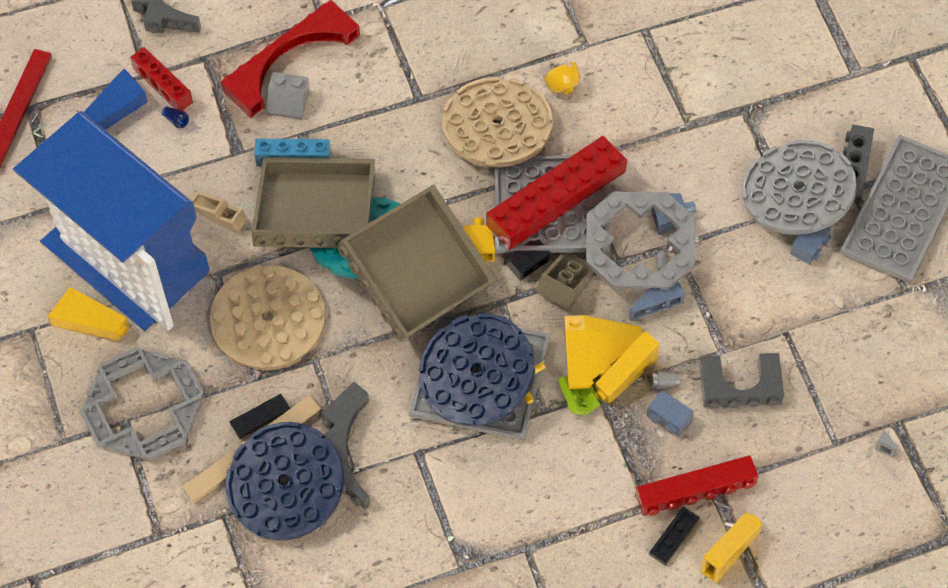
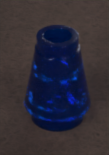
[162,106,189,128]

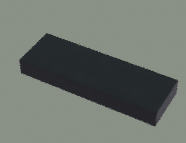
[229,394,290,439]
[649,507,700,566]

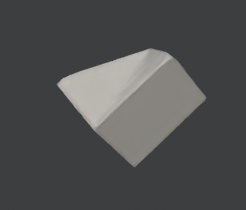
[875,430,899,458]

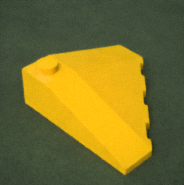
[564,315,642,389]

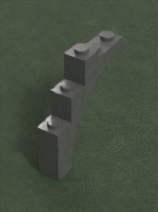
[131,0,201,33]
[321,381,371,509]

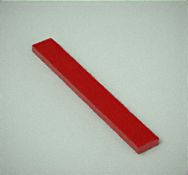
[0,49,52,167]

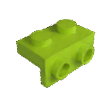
[558,376,600,415]

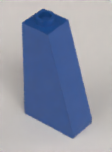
[84,69,148,130]

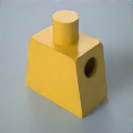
[464,217,495,261]

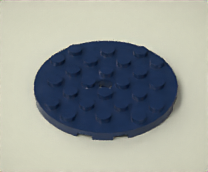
[419,313,535,427]
[226,422,344,541]

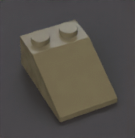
[536,253,595,310]

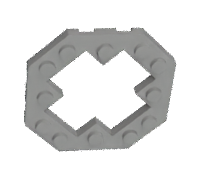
[586,191,695,290]
[80,347,204,461]

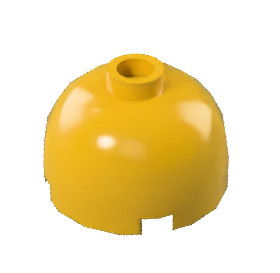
[543,62,580,95]

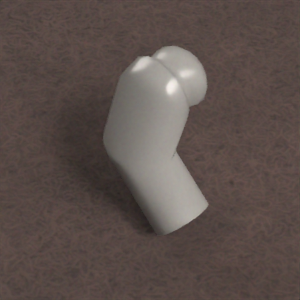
[655,251,669,270]

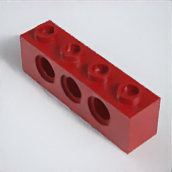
[130,47,193,113]

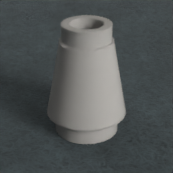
[650,371,680,390]

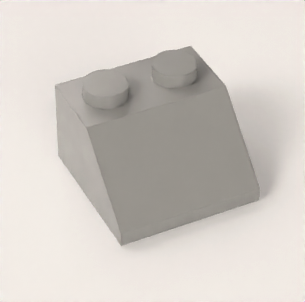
[266,72,310,120]

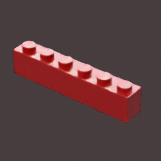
[635,455,759,516]

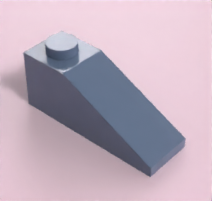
[629,281,685,321]

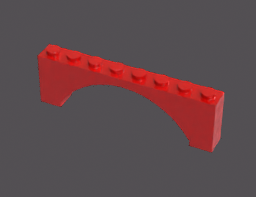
[221,0,360,118]

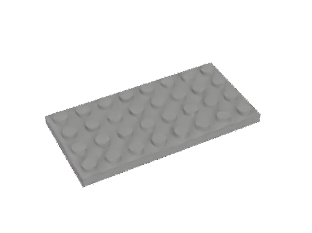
[840,134,948,284]

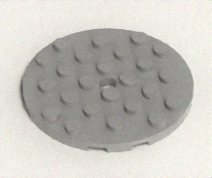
[742,140,857,235]

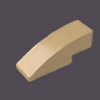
[190,190,248,232]

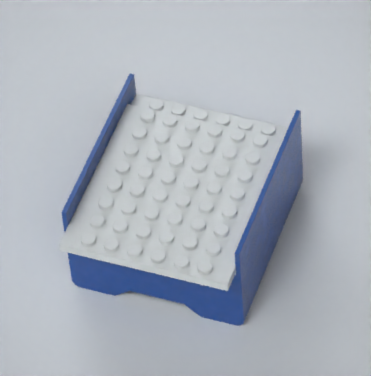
[13,111,209,332]

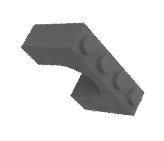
[699,353,784,409]

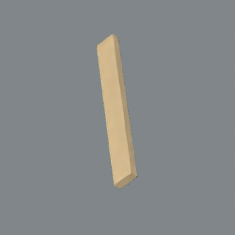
[182,395,322,504]

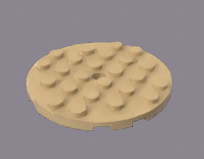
[442,77,553,167]
[210,265,326,371]

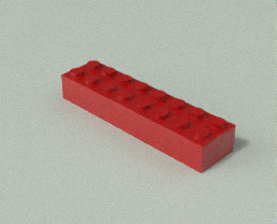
[486,136,627,250]

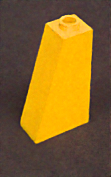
[48,287,129,341]
[595,331,660,405]
[700,512,763,584]

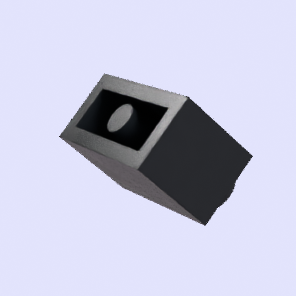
[506,239,551,281]

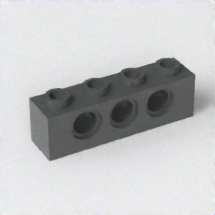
[843,124,874,200]

